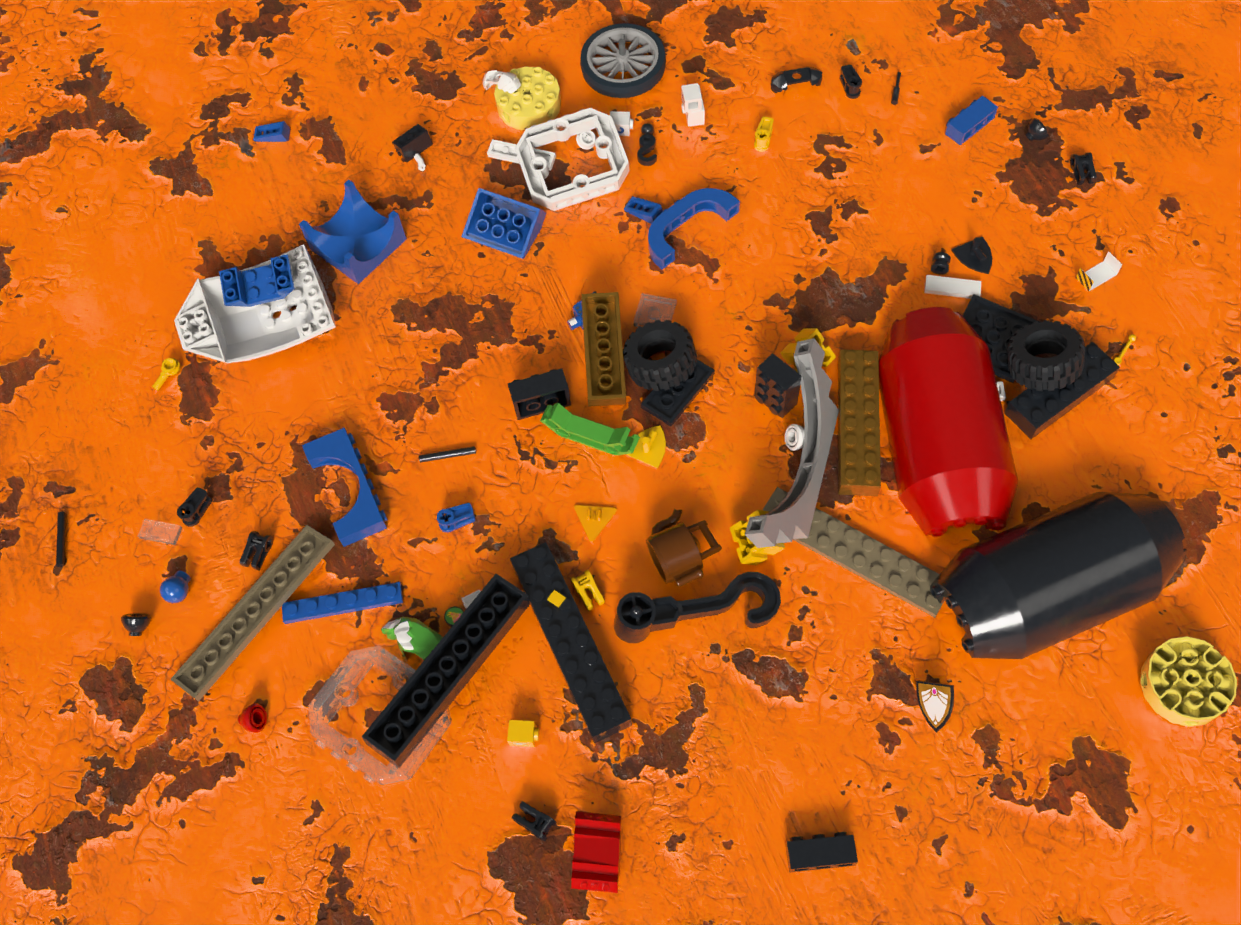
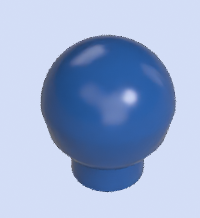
[160,571,191,603]

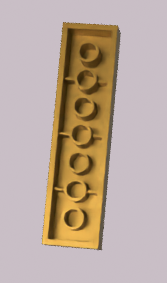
[838,350,881,496]

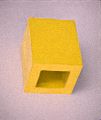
[507,720,540,747]

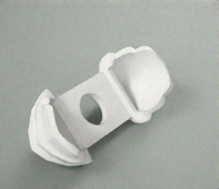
[482,70,521,93]

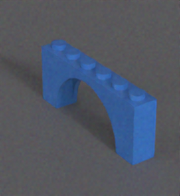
[302,427,388,547]

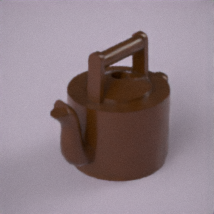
[646,509,722,586]

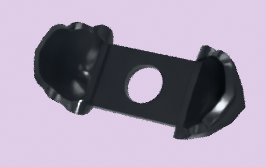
[770,67,822,93]

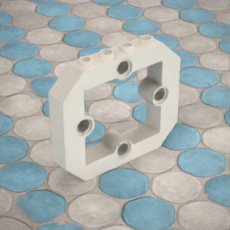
[515,108,630,211]

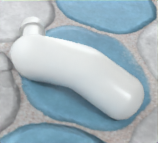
[414,153,426,171]

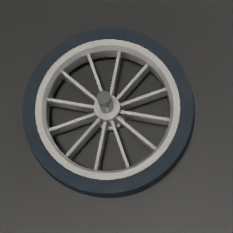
[580,23,666,98]

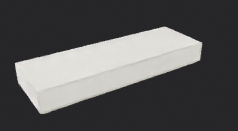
[924,275,981,299]

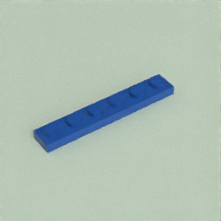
[282,582,403,624]

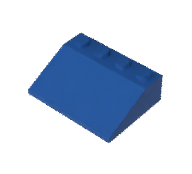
[461,188,546,259]

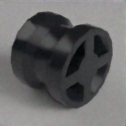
[931,252,951,275]

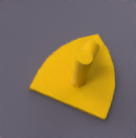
[626,426,666,469]

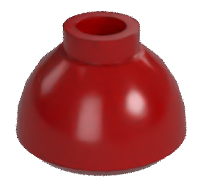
[238,703,267,733]

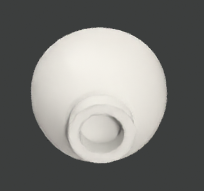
[785,424,804,451]

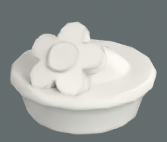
[576,130,596,150]

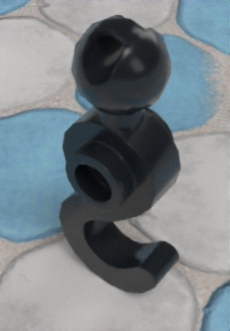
[637,123,657,166]

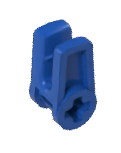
[437,503,476,533]

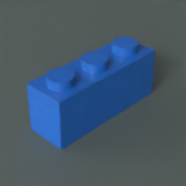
[945,96,998,145]

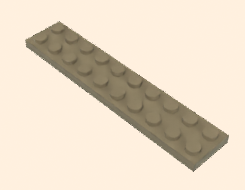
[763,487,945,618]
[171,525,335,702]

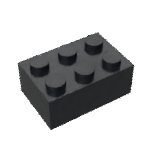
[754,353,802,418]
[507,368,571,420]

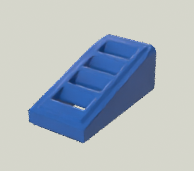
[253,121,290,142]
[624,196,663,224]

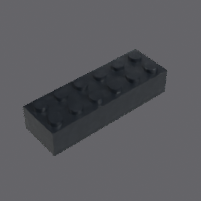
[1004,341,1120,439]

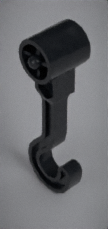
[614,572,781,643]

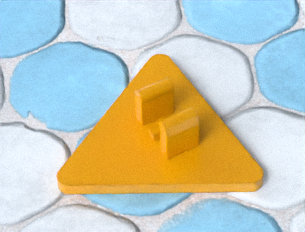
[574,505,617,542]

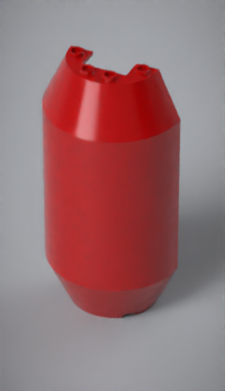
[878,307,1018,537]

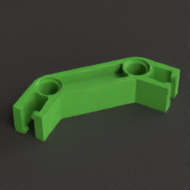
[540,403,640,455]

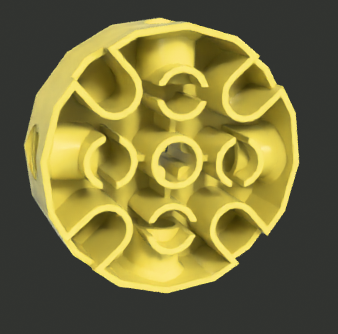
[494,67,561,130]
[1140,636,1237,727]

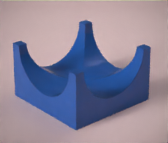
[299,180,406,284]

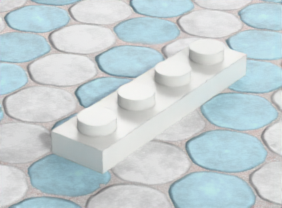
[487,139,556,170]

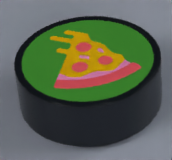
[444,606,464,627]

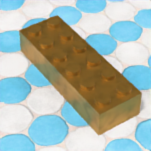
[581,292,626,407]

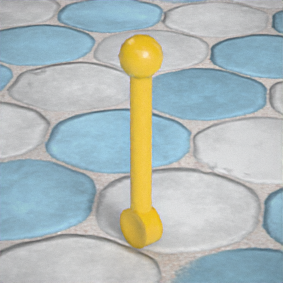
[1114,334,1136,365]

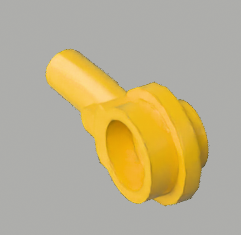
[152,358,180,391]

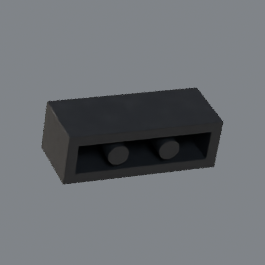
[785,832,858,873]

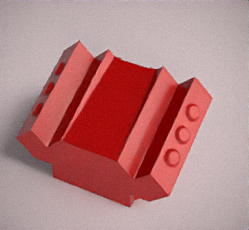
[571,811,621,893]

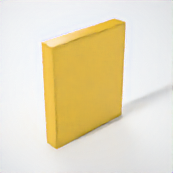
[547,590,566,608]

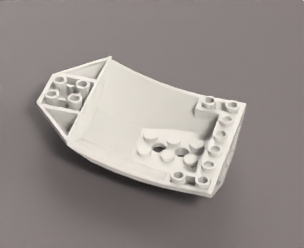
[174,244,336,363]

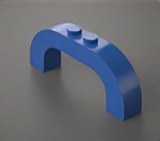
[648,188,740,270]

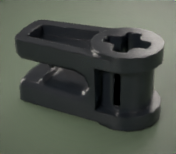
[840,65,862,99]
[1070,152,1097,185]
[177,487,213,527]
[239,531,273,571]
[511,801,557,842]

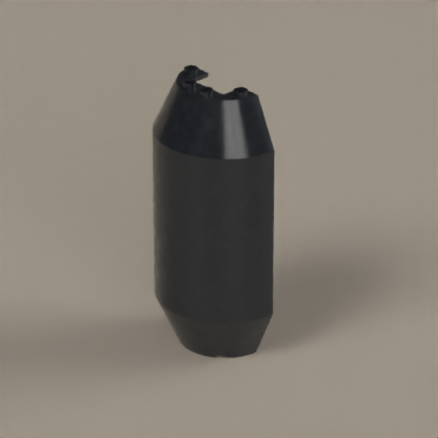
[930,492,1187,659]

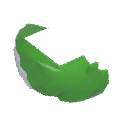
[381,617,443,660]

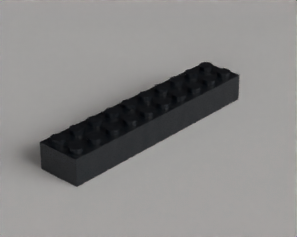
[510,542,632,744]
[362,574,530,768]

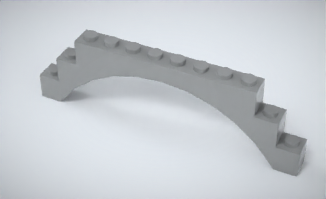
[745,338,839,548]

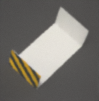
[1076,251,1122,291]

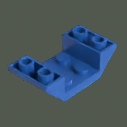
[219,254,295,307]

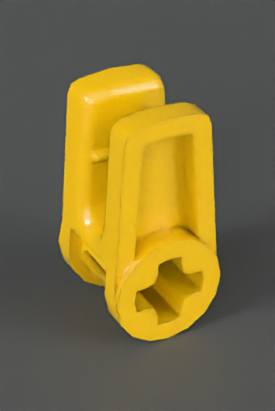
[754,117,774,152]
[570,570,605,612]

